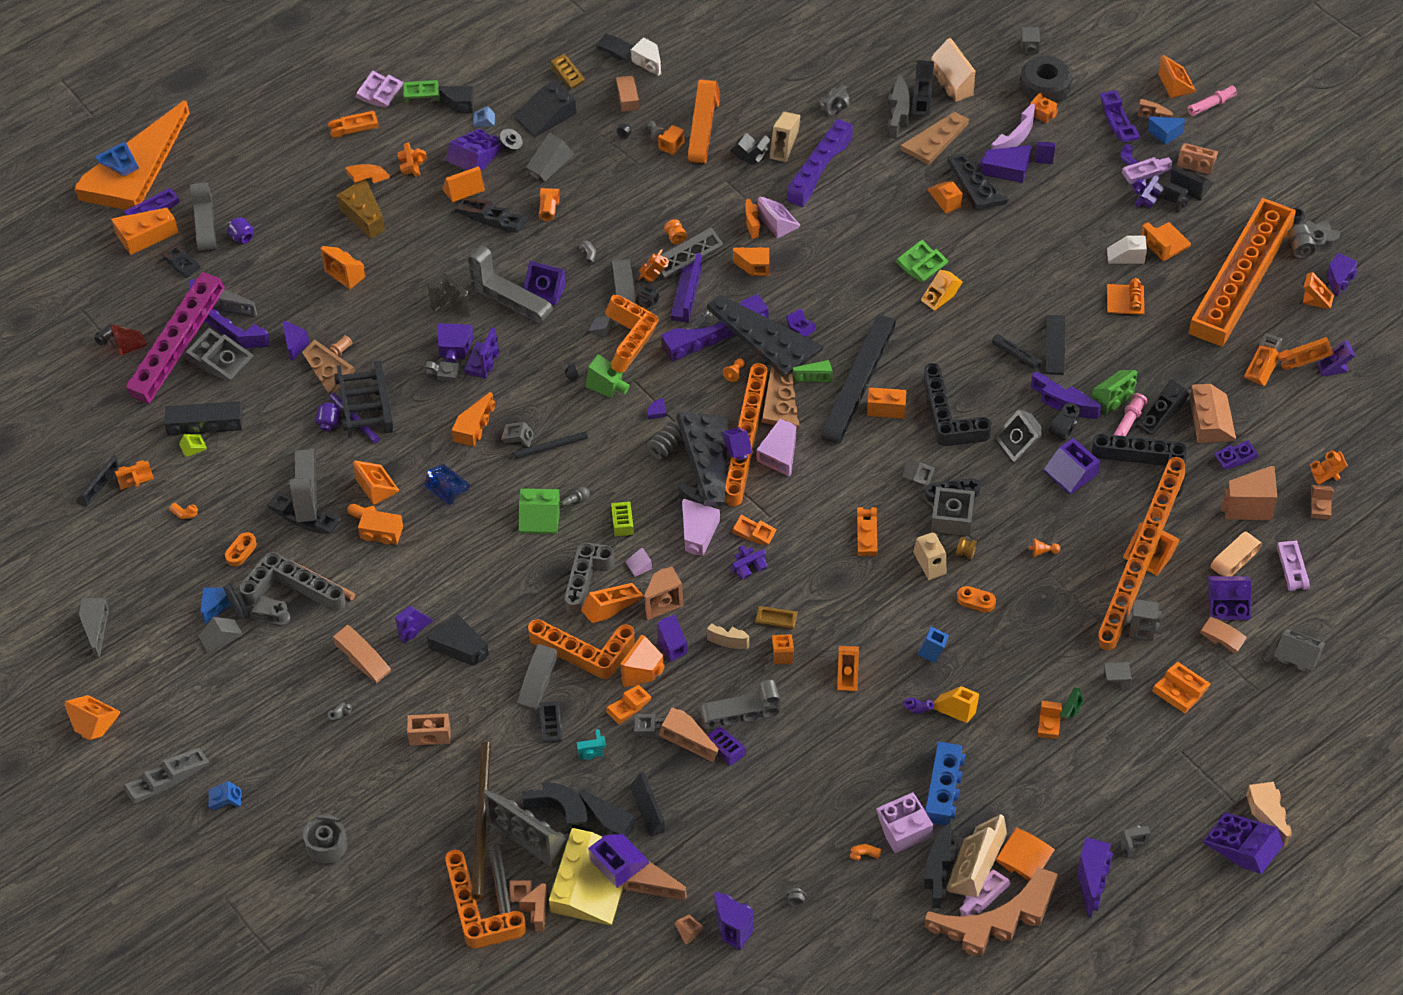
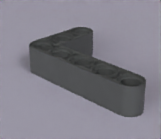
[468,245,553,323]
[290,449,317,523]
[239,552,346,611]

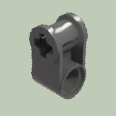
[250,596,291,626]

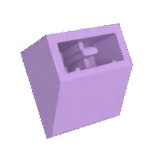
[876,793,933,853]

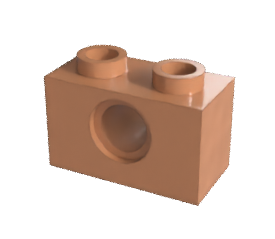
[407,714,451,746]

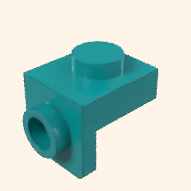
[577,729,606,760]

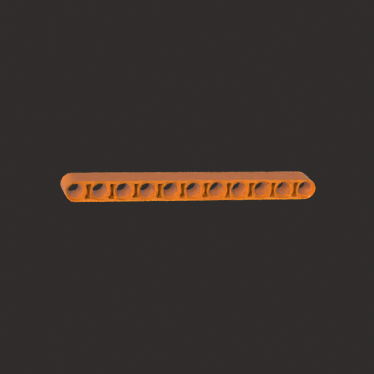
[1098,457,1185,651]

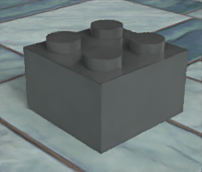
[931,487,975,536]

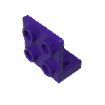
[464,328,499,379]

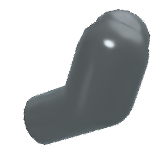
[579,241,597,265]

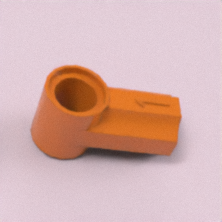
[539,188,560,222]

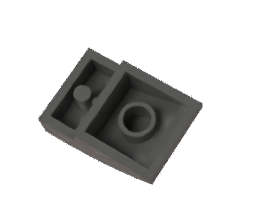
[185,328,253,381]

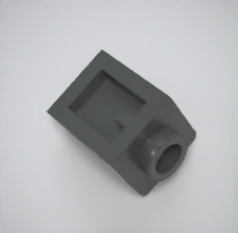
[501,422,534,447]

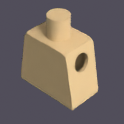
[913,532,947,580]

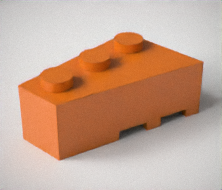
[111,208,178,255]

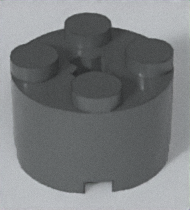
[303,815,348,864]

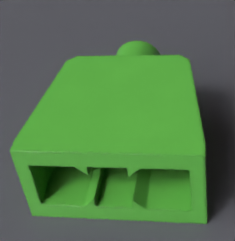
[585,355,630,397]

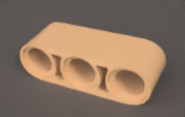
[1211,532,1262,576]

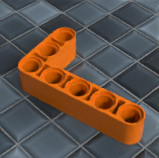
[688,79,720,164]
[605,295,658,372]
[528,620,635,679]
[446,850,526,949]

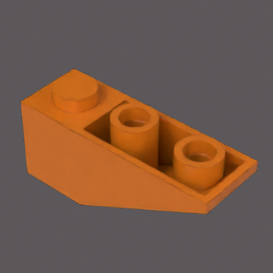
[452,392,495,447]

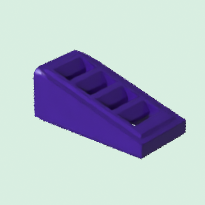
[707,726,746,766]

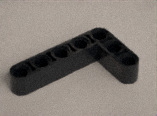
[924,363,992,446]
[1091,434,1187,497]

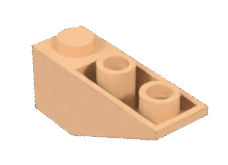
[1247,782,1292,846]

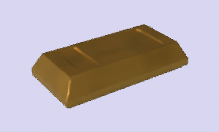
[755,606,798,629]

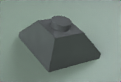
[994,410,1041,463]

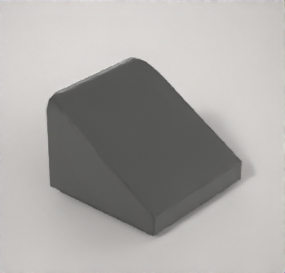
[589,316,612,337]

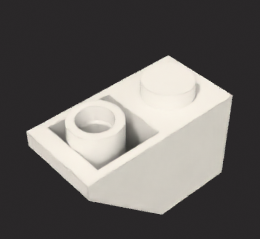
[631,38,661,76]

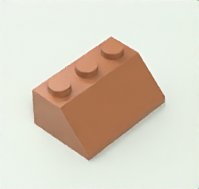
[1189,384,1236,443]

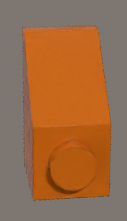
[928,182,962,214]
[837,646,859,691]

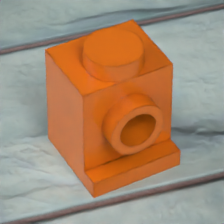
[1030,93,1058,123]
[658,125,684,155]

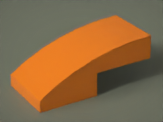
[732,515,777,546]
[606,684,652,725]

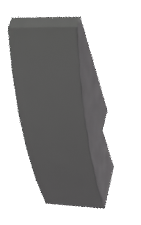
[517,644,558,710]

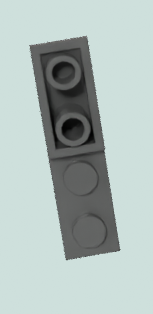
[887,75,910,138]

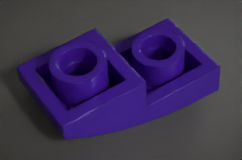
[1214,440,1258,469]

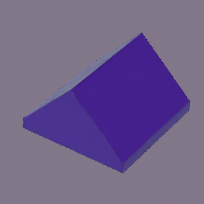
[523,261,566,305]

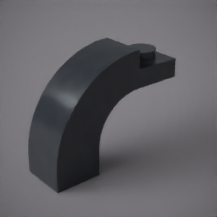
[912,60,934,116]
[522,782,588,834]

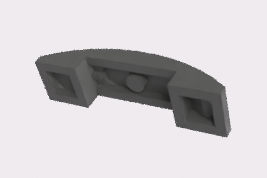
[612,259,636,304]

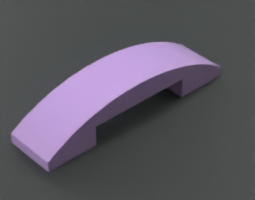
[991,104,1035,150]

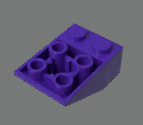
[446,129,504,171]
[1203,812,1284,874]
[1077,837,1113,918]

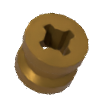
[956,537,977,559]

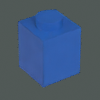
[917,627,949,663]

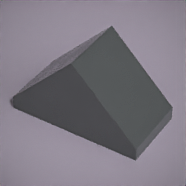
[198,617,243,653]

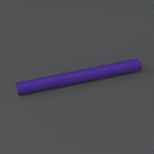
[330,393,379,443]

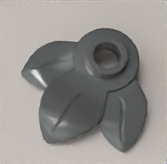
[1305,220,1341,246]

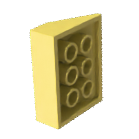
[549,828,624,926]

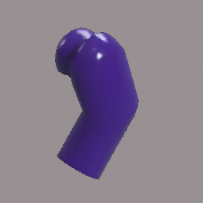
[1120,144,1138,166]
[903,697,934,714]

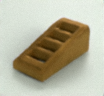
[551,54,585,89]

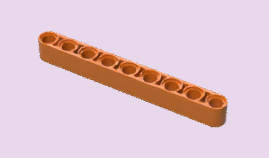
[725,363,767,506]

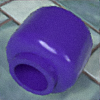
[227,217,254,244]
[315,402,341,431]

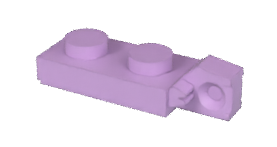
[1122,157,1172,184]
[960,870,1010,917]

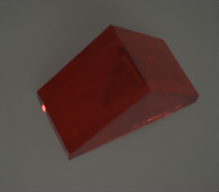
[110,324,147,355]

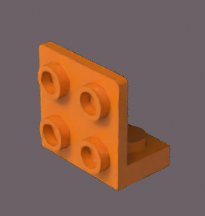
[1141,222,1191,262]

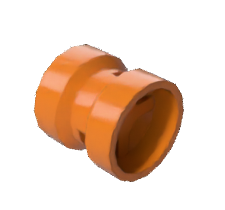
[664,219,687,244]

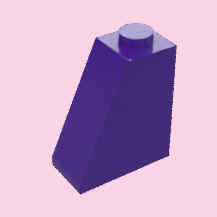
[979,145,1032,183]

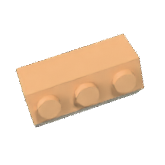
[931,38,975,102]

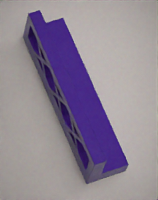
[671,253,702,323]

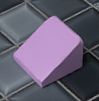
[626,548,652,577]

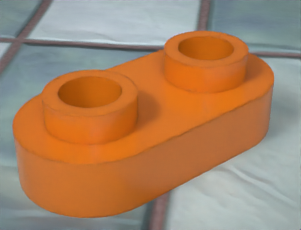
[225,532,257,566]
[957,586,996,613]

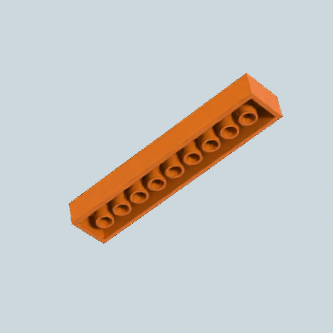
[1189,198,1296,347]

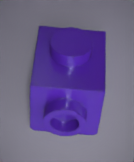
[786,309,816,337]

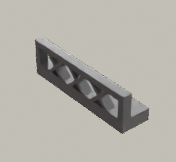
[660,227,723,279]

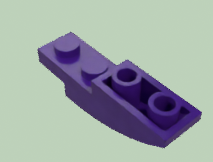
[1031,371,1101,419]

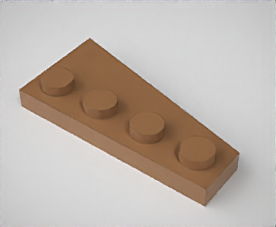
[900,112,969,165]
[762,366,799,430]

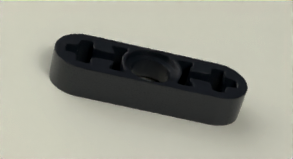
[925,478,981,503]

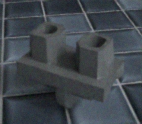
[819,85,850,117]

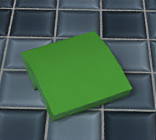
[896,240,949,282]

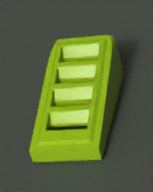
[611,501,634,536]

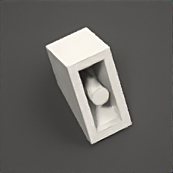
[1107,236,1147,264]

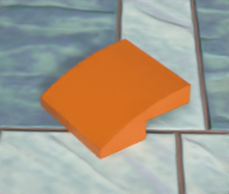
[345,164,390,183]
[1152,662,1210,713]
[995,828,1055,882]

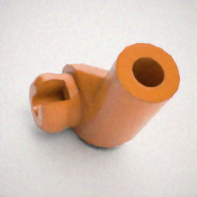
[850,844,881,861]

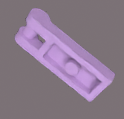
[1277,541,1310,591]

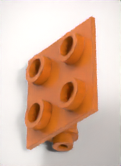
[1107,278,1144,315]

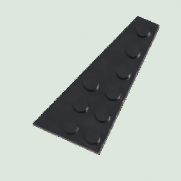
[676,412,729,507]

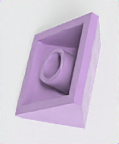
[758,197,800,238]

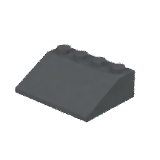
[483,790,567,867]

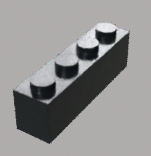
[164,401,243,435]

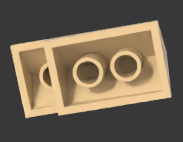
[946,814,1007,898]

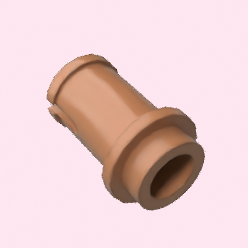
[329,335,352,357]

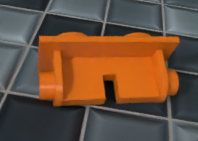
[638,250,668,282]

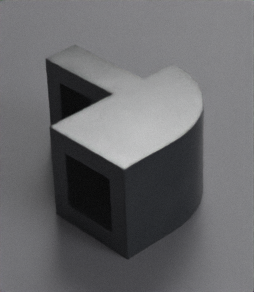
[730,132,770,164]

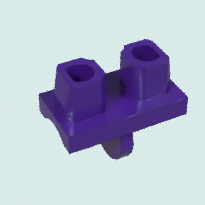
[1132,175,1164,209]
[730,545,767,580]

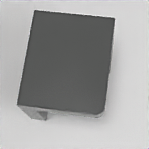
[902,459,935,486]
[1103,662,1131,690]

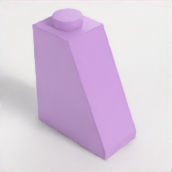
[757,419,796,476]
[682,499,720,556]

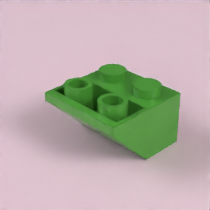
[1091,370,1138,414]

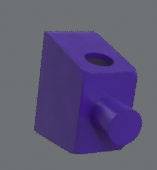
[437,323,474,363]

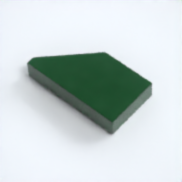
[1060,687,1084,719]

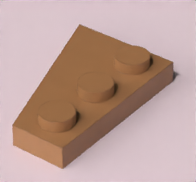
[302,340,355,396]

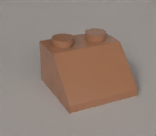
[644,566,683,620]

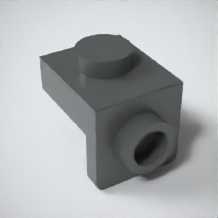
[1120,826,1150,858]

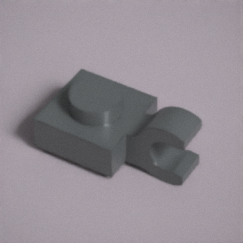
[425,361,459,382]

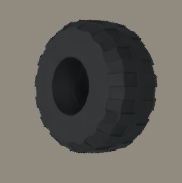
[1020,55,1072,103]

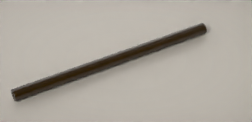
[471,742,491,900]

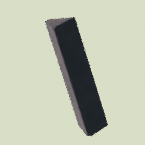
[75,455,119,507]
[630,772,665,836]

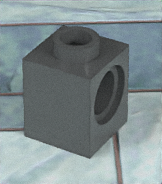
[1021,27,1040,54]

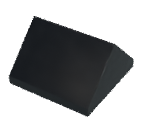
[1170,166,1214,201]

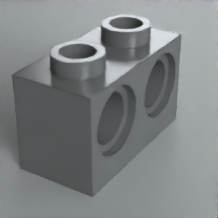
[1129,599,1162,641]

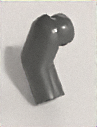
[328,702,352,720]

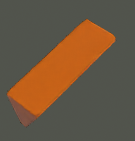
[1244,346,1279,386]

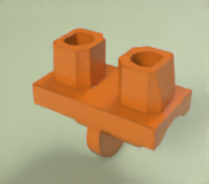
[397,142,427,177]
[1310,450,1348,485]
[115,460,154,490]

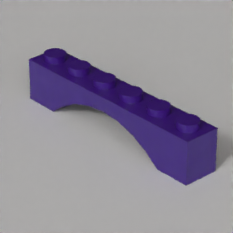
[787,119,853,207]
[661,294,769,361]

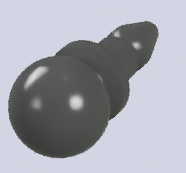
[561,486,590,505]

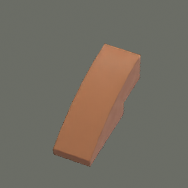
[616,76,639,112]
[333,625,391,683]

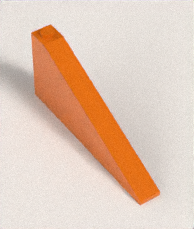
[75,101,189,210]

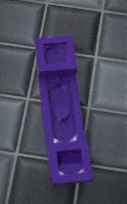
[1100,90,1140,142]

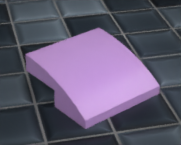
[356,71,403,107]

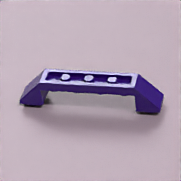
[189,279,270,348]

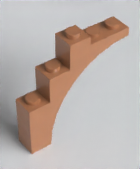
[925,867,1058,956]

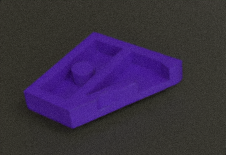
[395,606,433,644]

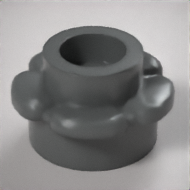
[786,888,807,907]

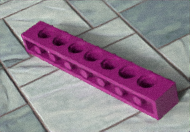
[126,272,225,404]

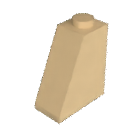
[769,112,800,162]

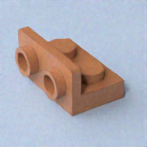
[1177,143,1218,174]

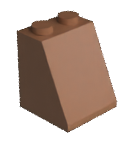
[1221,466,1277,520]

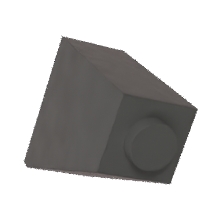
[526,132,574,181]

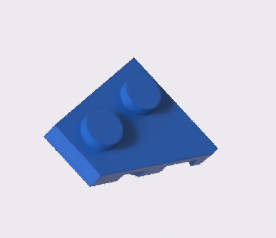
[95,142,139,176]

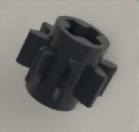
[637,285,659,308]

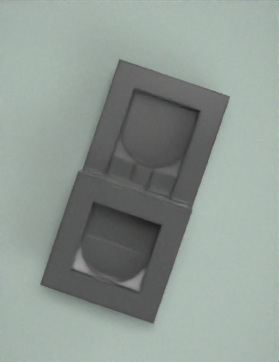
[634,714,666,739]

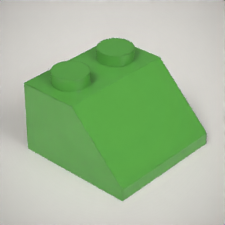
[519,489,560,534]

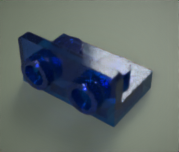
[424,464,470,505]

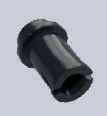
[94,323,118,345]

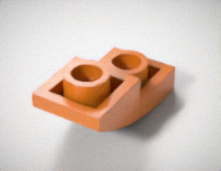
[746,199,760,239]

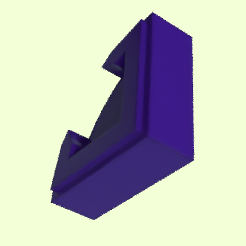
[648,398,666,419]

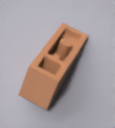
[659,707,718,762]
[623,861,686,901]

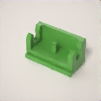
[403,80,440,103]

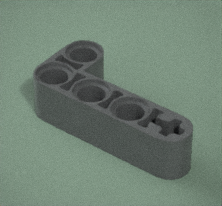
[190,182,217,251]
[565,543,614,616]
[699,680,780,730]

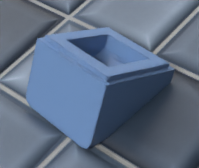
[473,106,495,127]

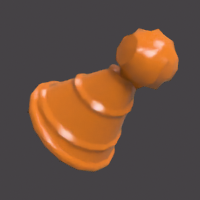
[723,358,745,382]
[1029,538,1060,558]

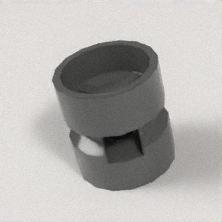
[1287,224,1317,259]

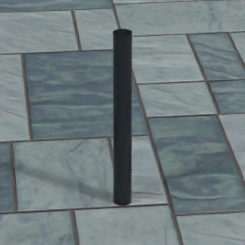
[514,431,588,459]

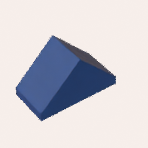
[1148,117,1185,145]
[201,588,232,624]

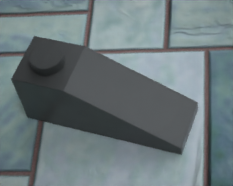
[77,598,109,659]

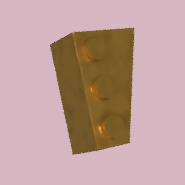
[337,179,385,239]

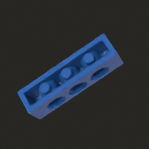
[926,742,966,826]

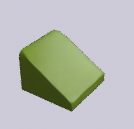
[180,434,207,457]

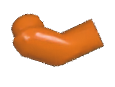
[169,503,198,519]
[347,504,376,519]

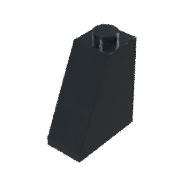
[427,615,489,666]

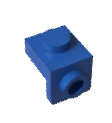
[209,781,242,810]

